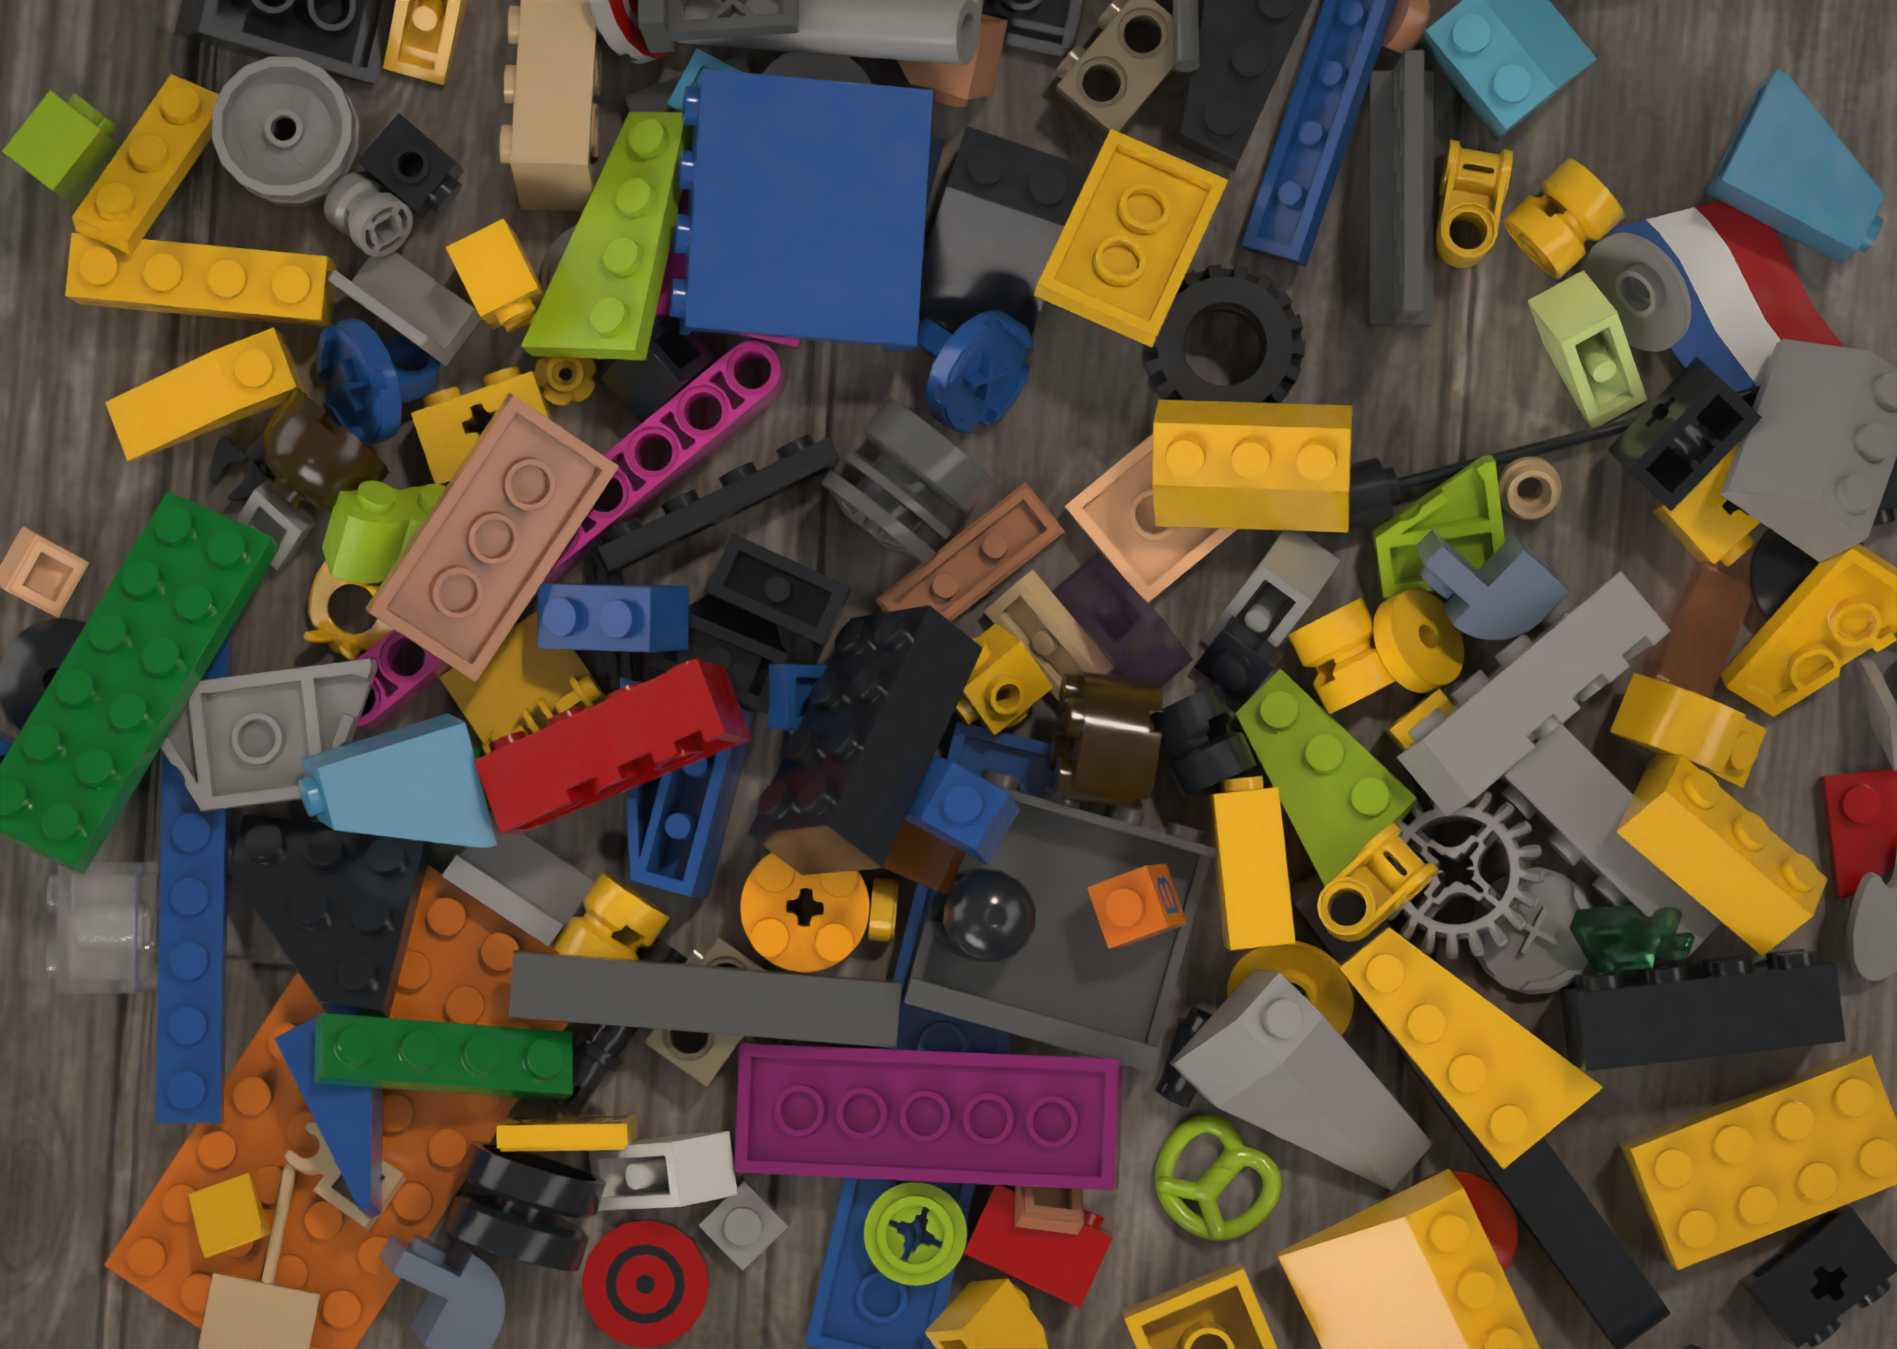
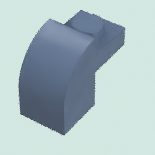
[1415,529,1570,640]
[379,1234,505,1349]

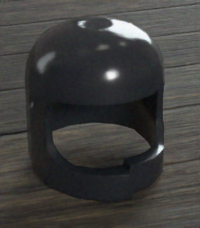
[926,868,1036,963]

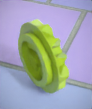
[864,1181,967,1286]

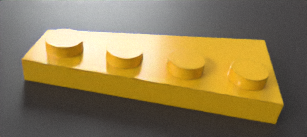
[1339,927,1603,1169]

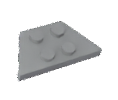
[161,658,377,811]

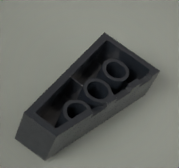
[1177,0,1312,171]

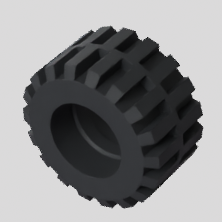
[1141,264,1305,403]

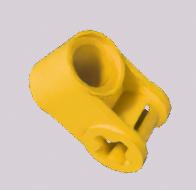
[1434,139,1513,268]
[1317,822,1440,942]

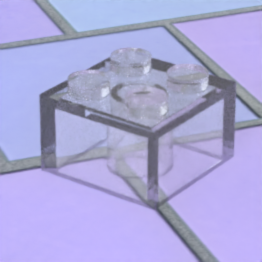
[46,860,159,993]

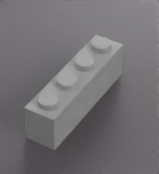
[1499,724,1722,957]

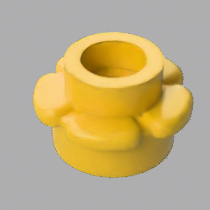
[534,357,597,406]

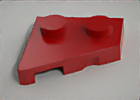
[1820,768,1897,899]

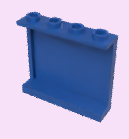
[669,69,933,353]

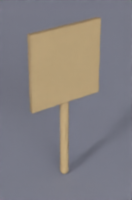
[198,1164,321,1349]

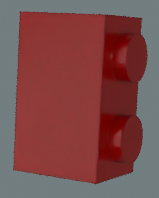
[963,1185,1113,1308]

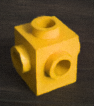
[954,623,1054,736]

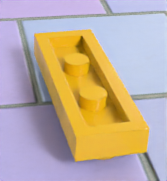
[72,74,220,255]

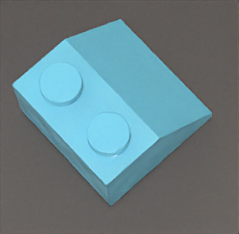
[1418,0,1597,141]

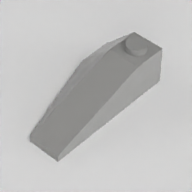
[1170,968,1433,1191]

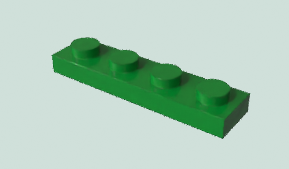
[314,1013,573,1101]

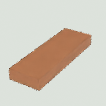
[876,482,1065,622]

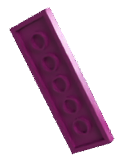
[734,1043,1123,1190]

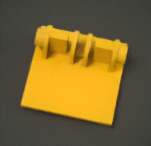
[439,611,607,754]

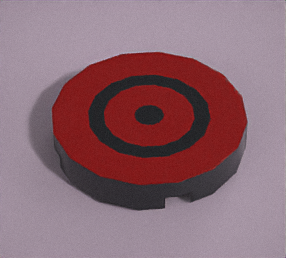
[581,1219,710,1348]

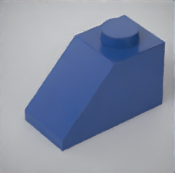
[905,755,1020,866]

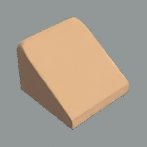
[0,526,89,618]

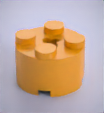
[740,852,871,972]

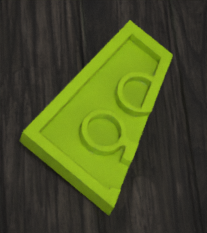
[1235,669,1419,887]

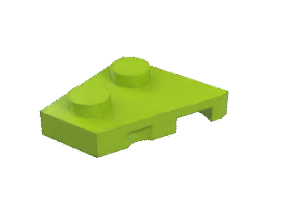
[1372,455,1505,599]

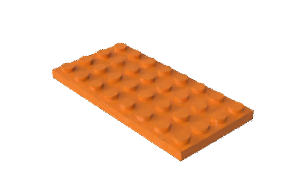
[104,863,570,1349]

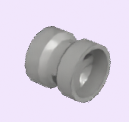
[324,171,413,257]

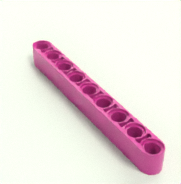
[357,341,786,731]

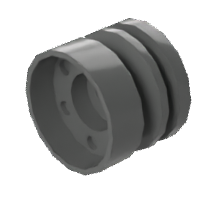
[821,397,993,566]

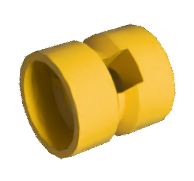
[1502,158,1625,280]
[1287,597,1396,714]
[552,872,670,960]

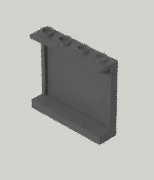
[903,769,1218,1074]

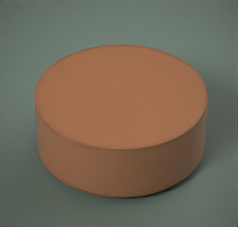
[1381,0,1430,54]

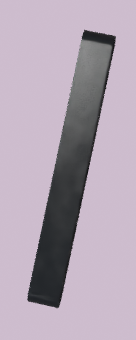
[1289,867,1671,1349]

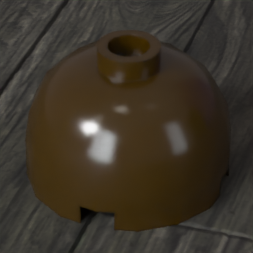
[262,389,391,513]

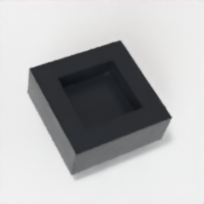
[1194,615,1284,704]

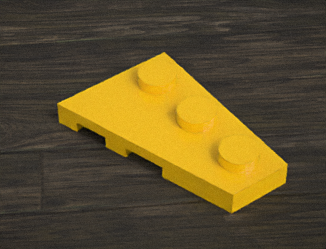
[1720,544,1897,717]

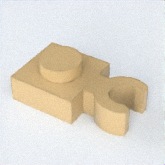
[285,1122,407,1231]

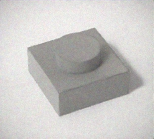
[235,479,316,570]
[698,1179,789,1271]

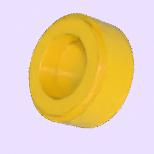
[868,877,899,942]

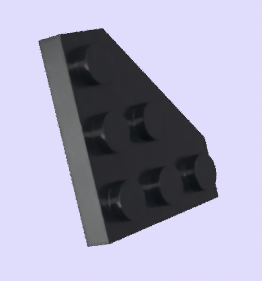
[228,814,432,1018]

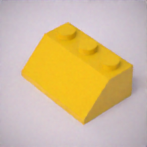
[1152,400,1353,532]
[1616,754,1828,956]

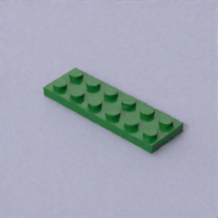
[0,491,280,875]

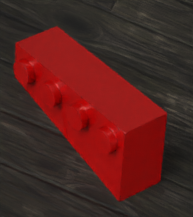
[474,658,753,835]

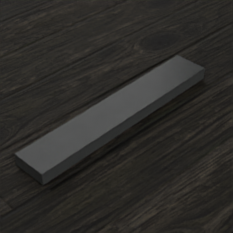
[508,950,902,1048]

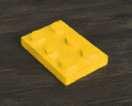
[1034,129,1228,347]

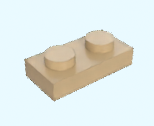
[984,569,1115,701]

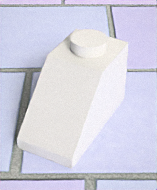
[589,1131,738,1211]

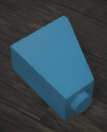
[1706,69,1885,263]
[298,713,497,848]

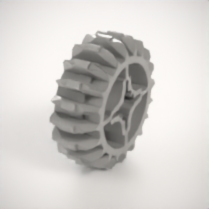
[1386,790,1545,960]

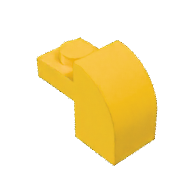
[1610,673,1767,788]

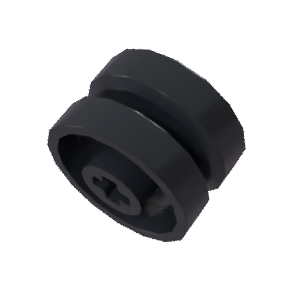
[444,1141,607,1271]

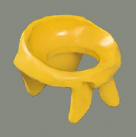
[303,560,393,661]

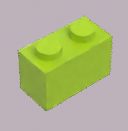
[2,90,121,208]

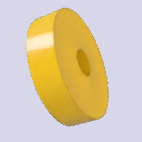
[1373,588,1464,693]

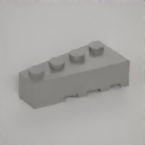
[1397,571,1671,817]

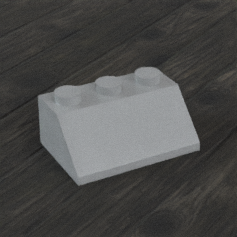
[1721,339,1897,563]

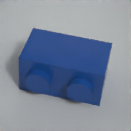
[538,582,689,652]

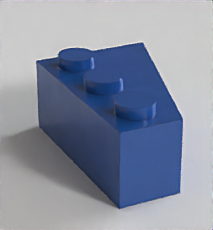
[620,677,757,898]

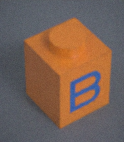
[1087,863,1188,949]

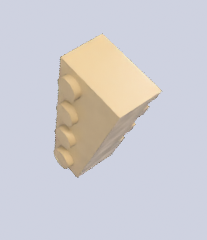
[500,0,603,212]

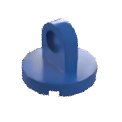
[917,310,1033,434]
[316,318,440,445]

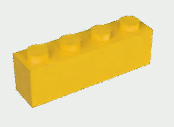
[65,232,338,327]

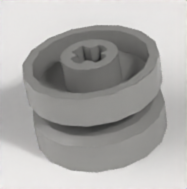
[212,56,363,207]

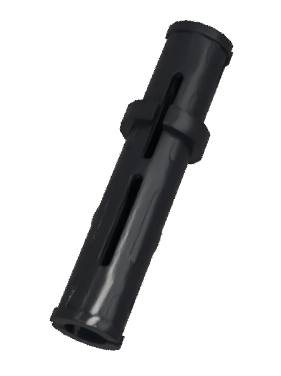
[552,937,688,1117]

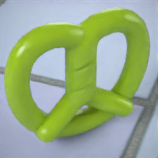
[1154,1114,1282,1241]

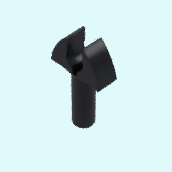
[210,426,273,501]

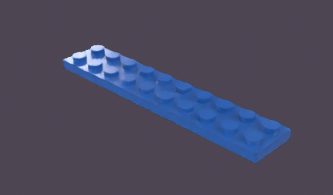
[804,721,1055,1349]

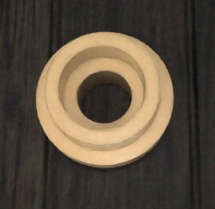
[1498,456,1562,520]

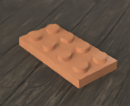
[365,393,619,682]

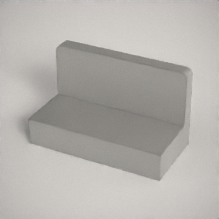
[327,251,482,367]
[442,814,594,947]

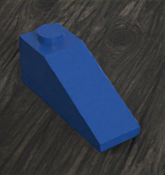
[274,1012,383,1219]

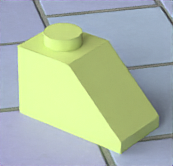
[1528,270,1648,428]

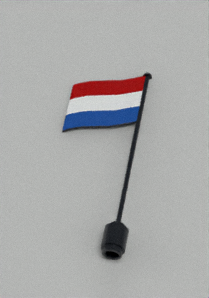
[1316,201,1844,534]

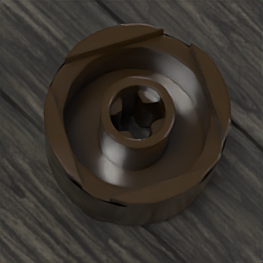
[1047,671,1163,810]

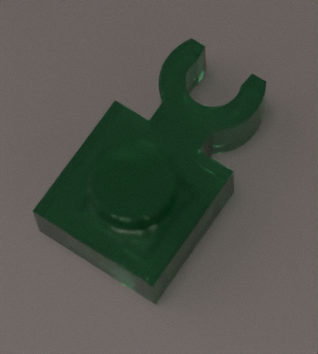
[1569,904,1695,972]

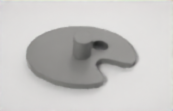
[1846,850,1897,981]

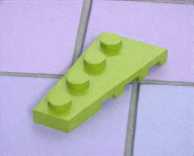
[521,112,693,360]

